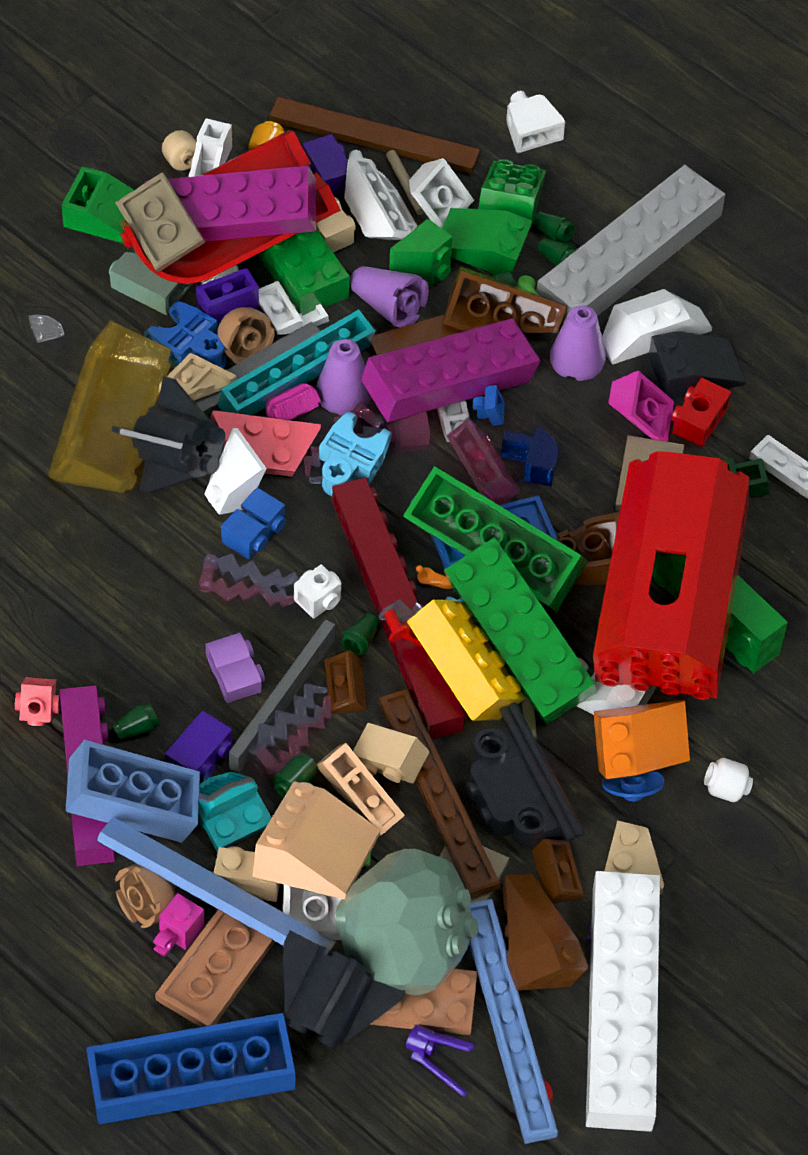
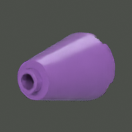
[350,266,429,328]
[550,306,606,381]
[316,339,371,415]

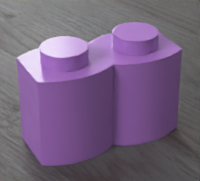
[206,633,265,703]

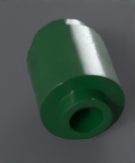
[273,753,318,798]

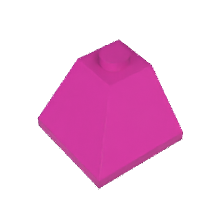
[609,371,674,442]

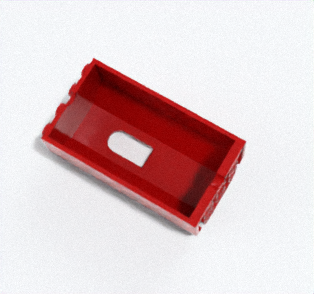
[593,451,749,700]

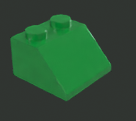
[389,219,452,287]

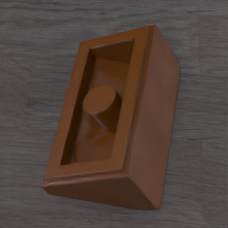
[324,650,367,713]
[532,839,584,904]

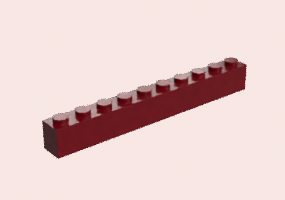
[332,477,467,740]

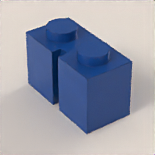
[221,488,286,560]

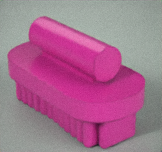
[265,383,320,421]

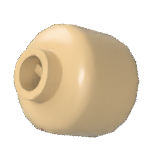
[162,130,197,171]

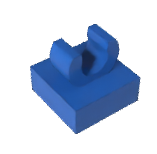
[473,385,505,426]

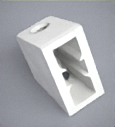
[507,91,565,153]

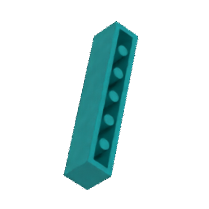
[217,309,375,415]

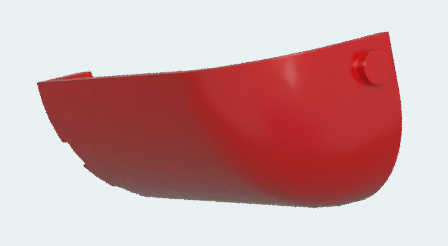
[120,130,341,283]

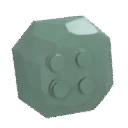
[336,849,478,995]

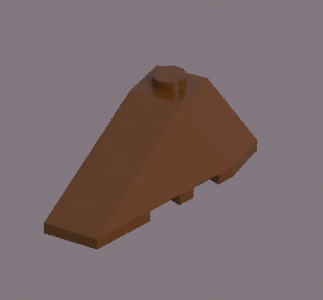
[443,266,567,333]
[555,512,620,585]
[503,874,588,991]

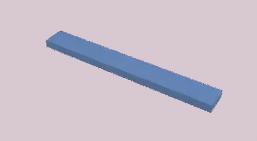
[97,817,335,955]
[469,899,558,1144]

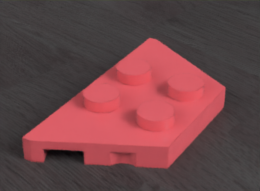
[210,410,321,477]

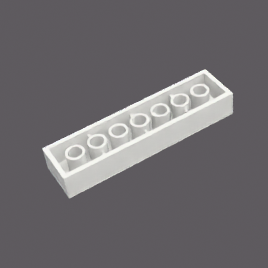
[586,871,660,1131]

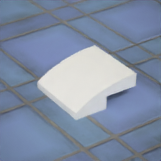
[259,281,329,334]

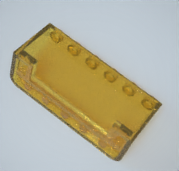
[48,320,171,493]

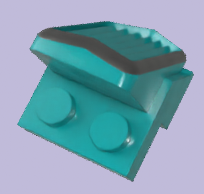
[198,772,271,853]

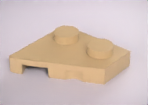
[159,353,237,400]
[604,820,664,894]

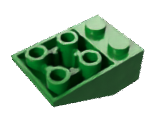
[478,159,546,228]
[61,166,134,244]

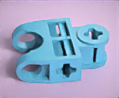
[319,411,392,496]

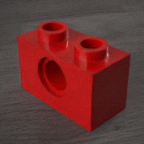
[671,377,732,448]

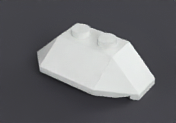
[345,156,418,240]
[602,289,712,365]

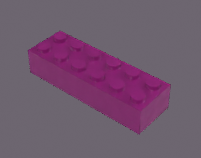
[145,166,316,241]
[361,318,540,422]

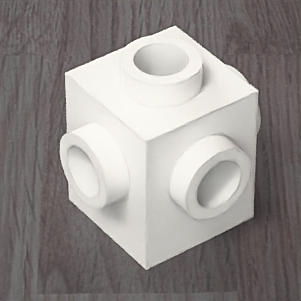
[294,564,341,619]

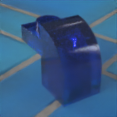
[501,428,558,487]

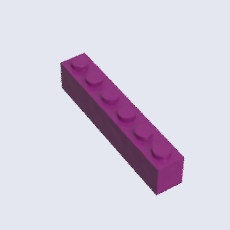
[59,685,115,866]

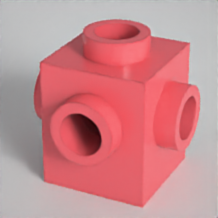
[15,677,61,726]

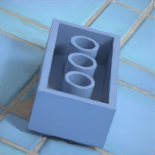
[66,740,200,843]

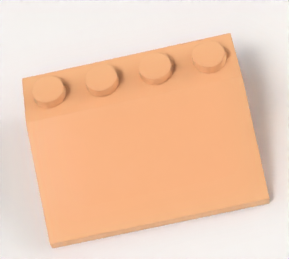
[252,782,380,899]

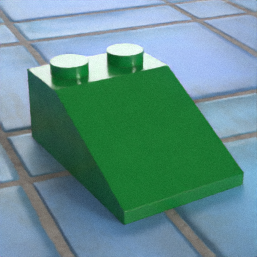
[442,208,533,275]

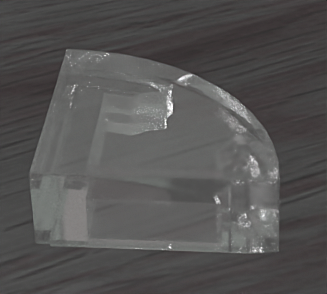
[29,315,64,343]

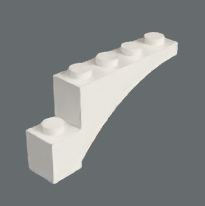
[189,118,232,177]

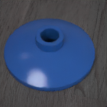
[602,771,664,802]

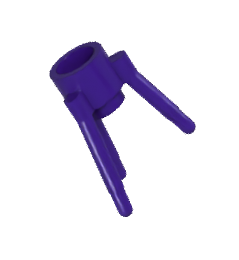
[406,1025,474,1097]

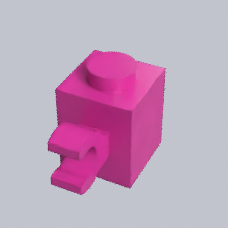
[153,893,205,957]

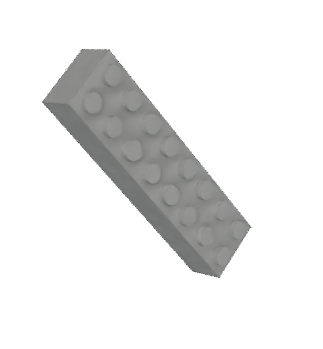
[536,165,725,324]

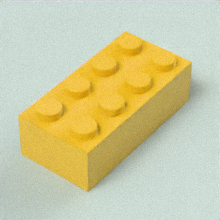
[407,600,525,721]

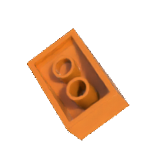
[593,700,690,779]

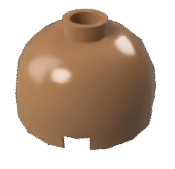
[217,307,275,364]
[115,863,176,928]

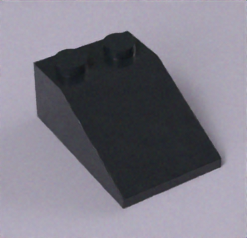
[648,331,746,399]

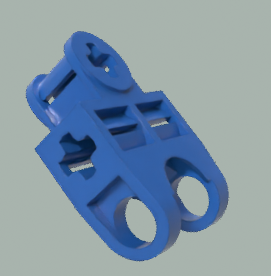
[144,302,226,369]

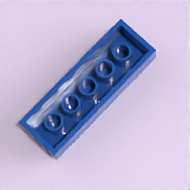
[86,1013,295,1125]

